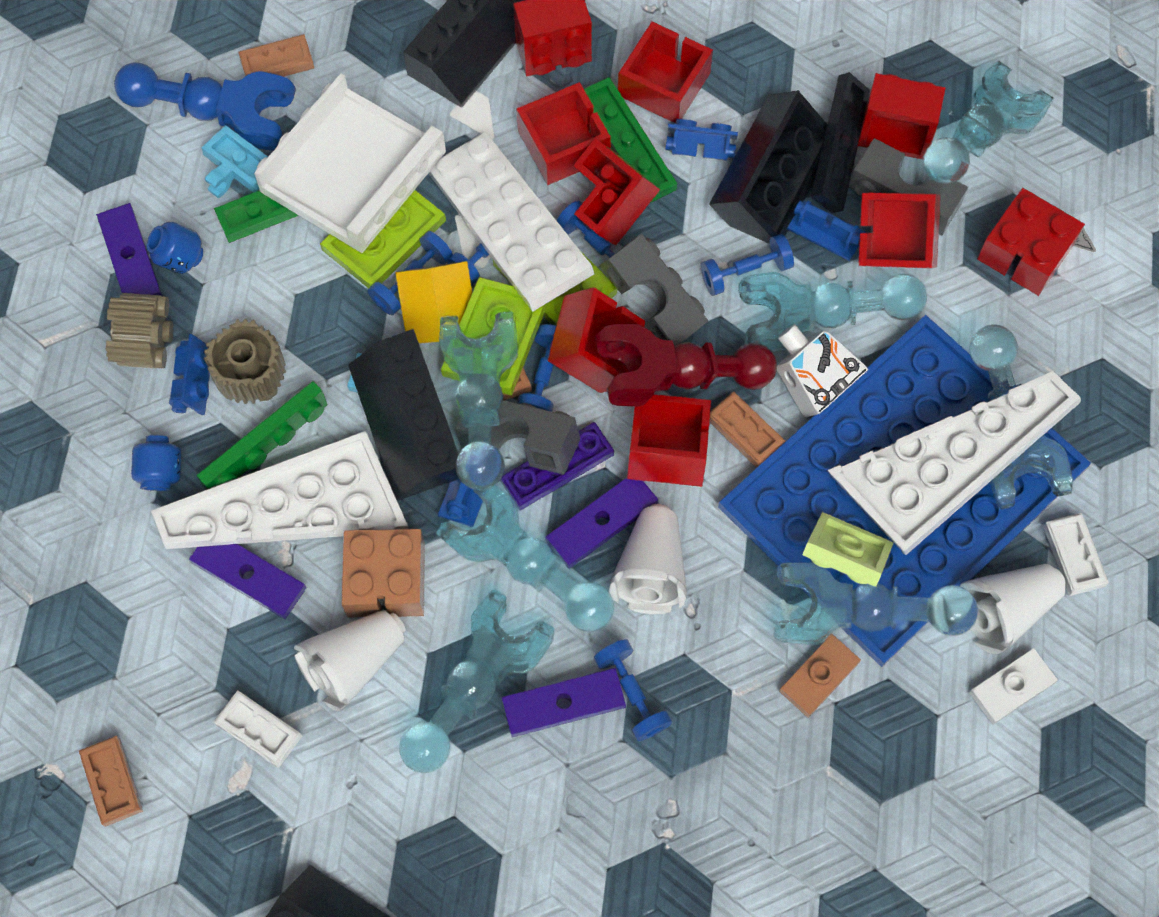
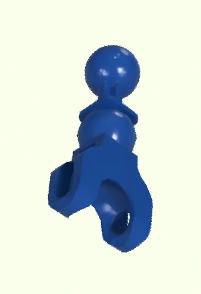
[114,62,296,150]

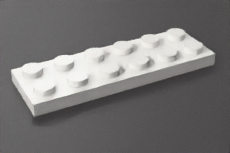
[429,131,594,312]

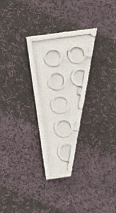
[828,371,1081,555]
[151,431,408,549]

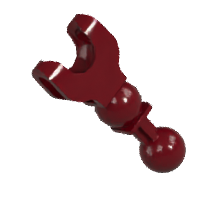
[595,324,777,407]

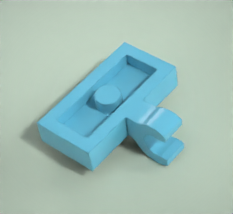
[202,125,268,198]

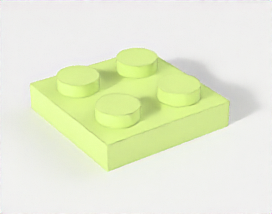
[802,512,894,587]

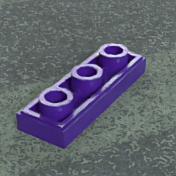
[96,203,162,296]
[500,422,615,511]
[545,478,659,569]
[189,544,307,620]
[502,668,626,738]

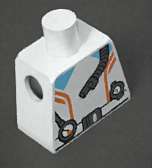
[777,324,868,418]

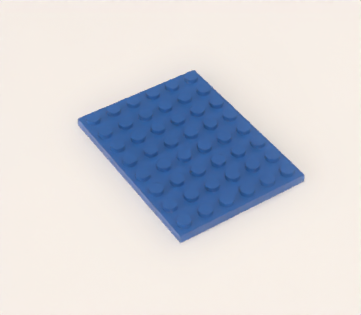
[718,315,1091,667]

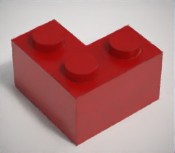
[573,138,660,246]

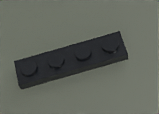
[811,72,870,213]

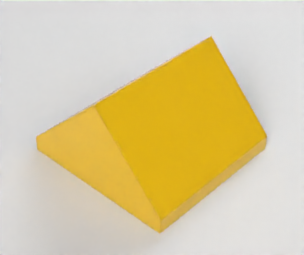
[395,261,472,343]

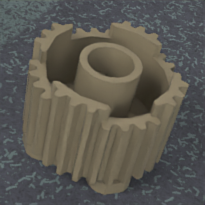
[105,293,173,369]
[204,319,286,404]

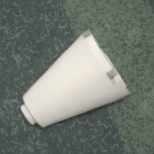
[609,504,687,614]
[954,564,1065,654]
[294,610,406,711]

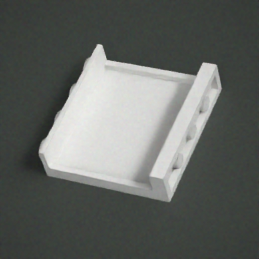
[254,74,446,253]

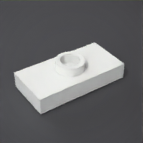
[1043,513,1109,596]
[969,648,1058,725]
[214,690,302,769]

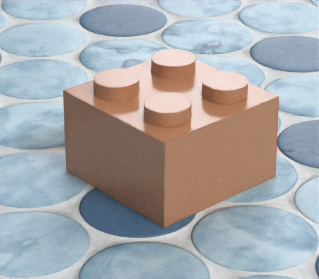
[342,529,425,618]

